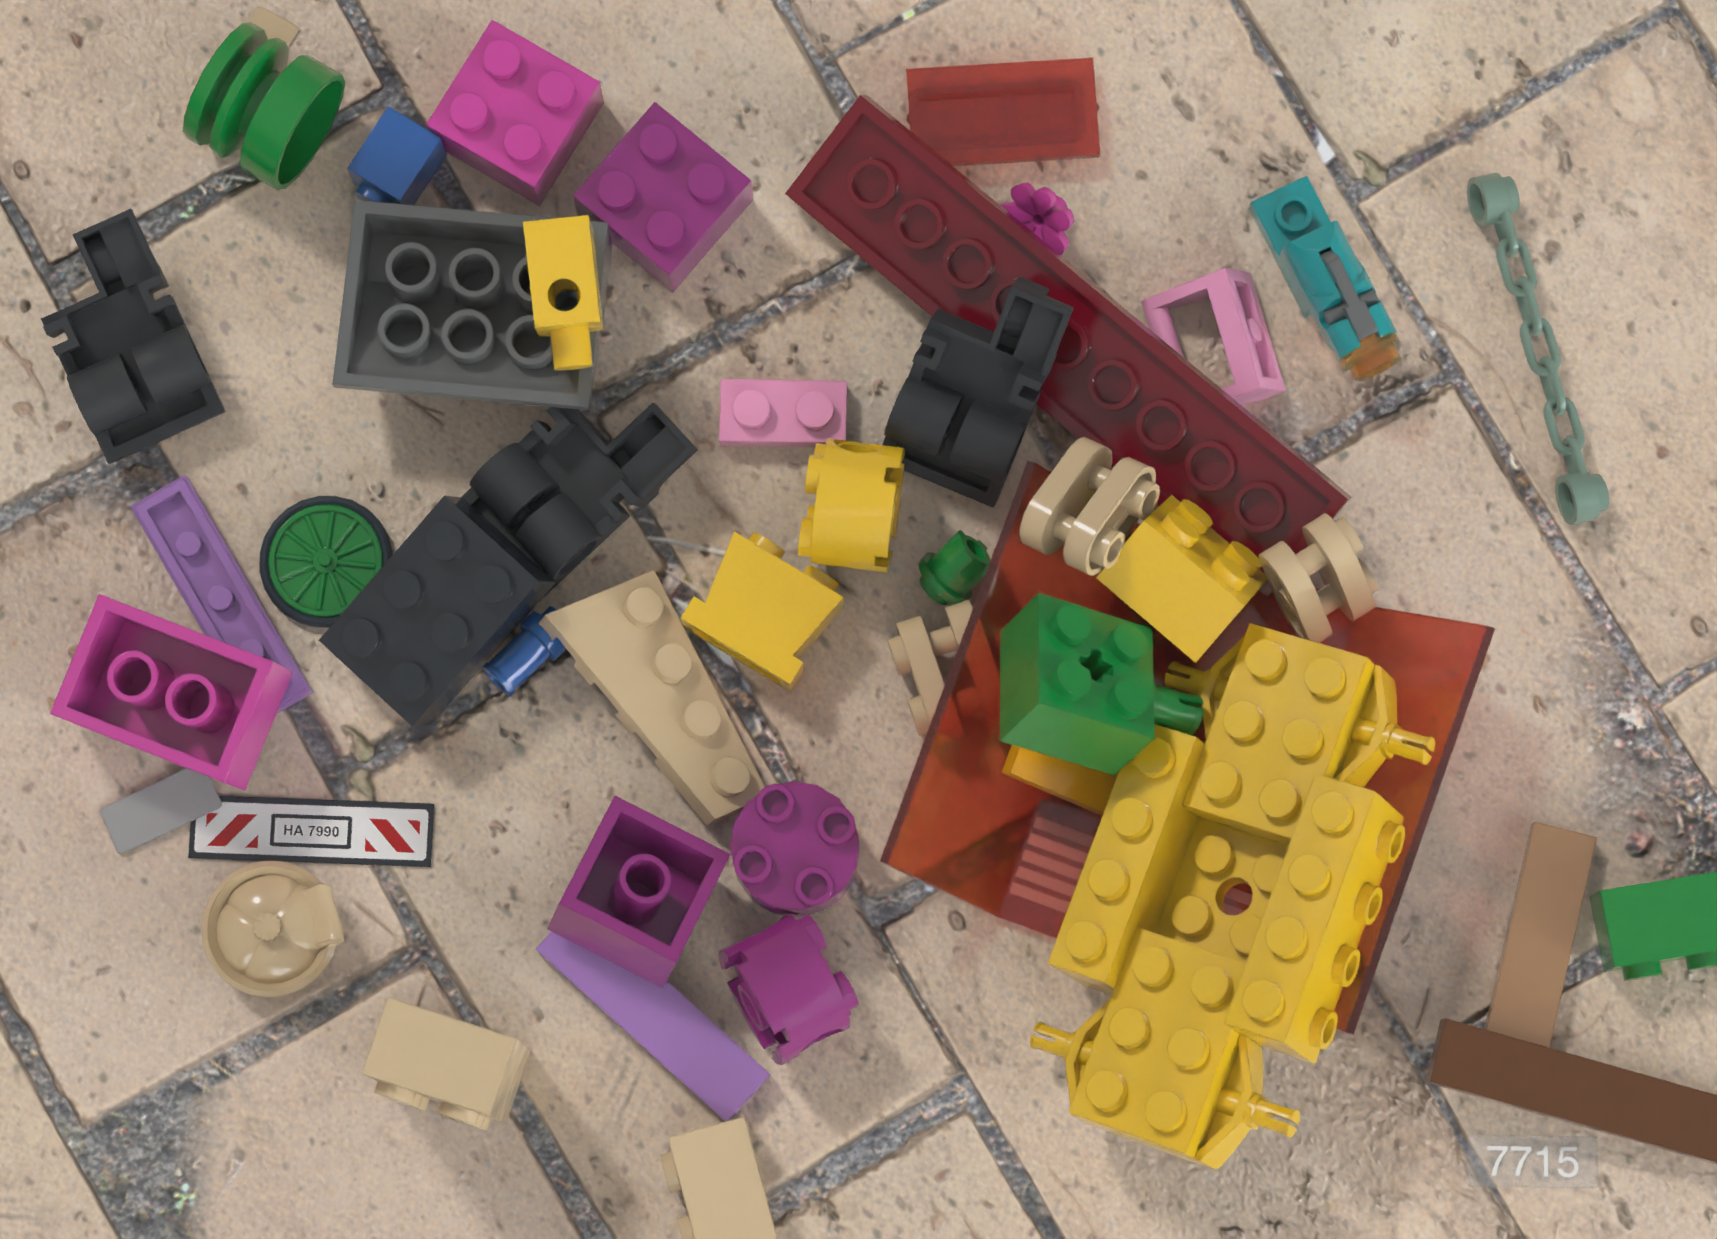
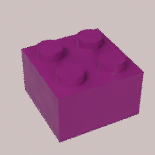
[573,102,753,293]
[547,796,731,988]

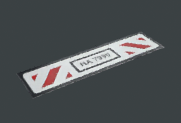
[188,796,434,867]

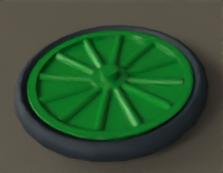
[259,496,393,628]

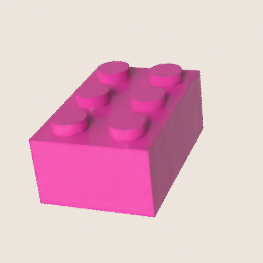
[50,594,293,791]

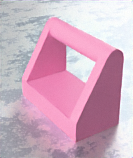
[1141,268,1286,405]

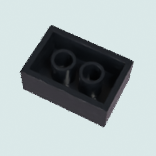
[319,495,556,727]

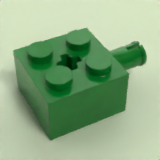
[1000,593,1204,775]

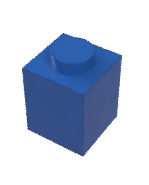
[347,106,447,205]

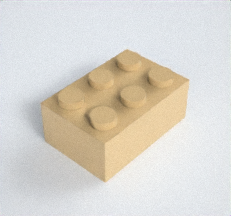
[362,997,531,1131]

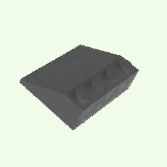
[332,200,612,410]

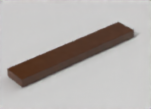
[1425,1018,1717,1164]

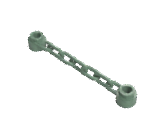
[1467,172,1609,525]

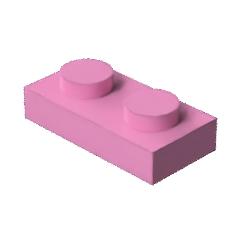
[719,379,847,447]

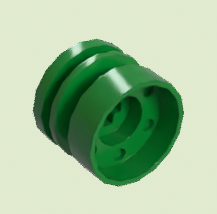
[183,22,346,190]

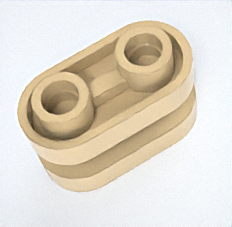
[1020,437,1160,576]
[1259,513,1379,643]
[887,600,1000,744]

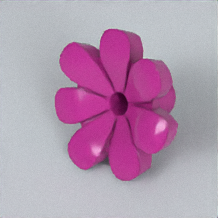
[1000,183,1074,255]

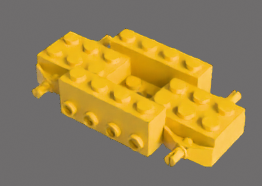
[1030,623,1435,1170]

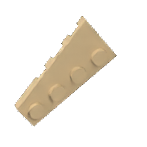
[539,570,765,826]

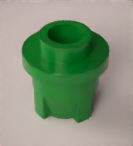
[918,530,995,605]

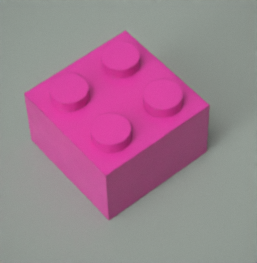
[426,20,604,206]

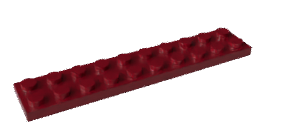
[785,95,1352,597]

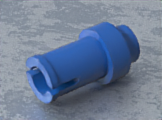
[482,606,567,697]

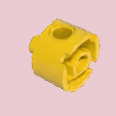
[798,438,905,573]

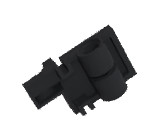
[41,209,226,464]
[882,276,1074,508]
[462,402,698,602]

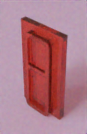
[906,58,1100,166]

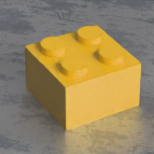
[1096,495,1268,663]

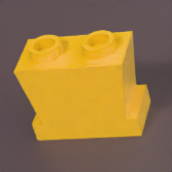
[680,531,844,693]

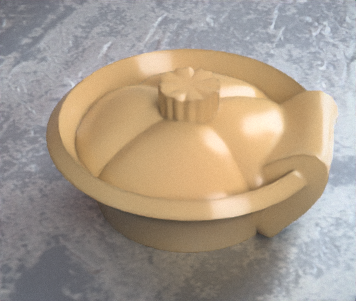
[202,861,344,997]

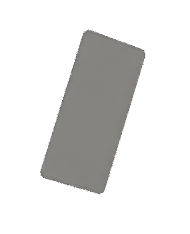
[100,768,222,854]

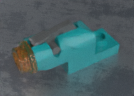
[1249,176,1402,382]

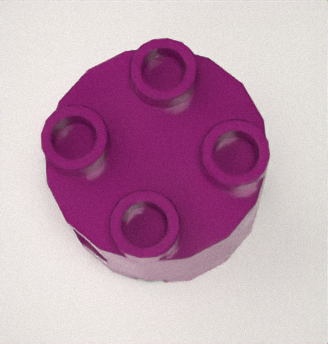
[730,781,860,918]
[719,914,859,1065]

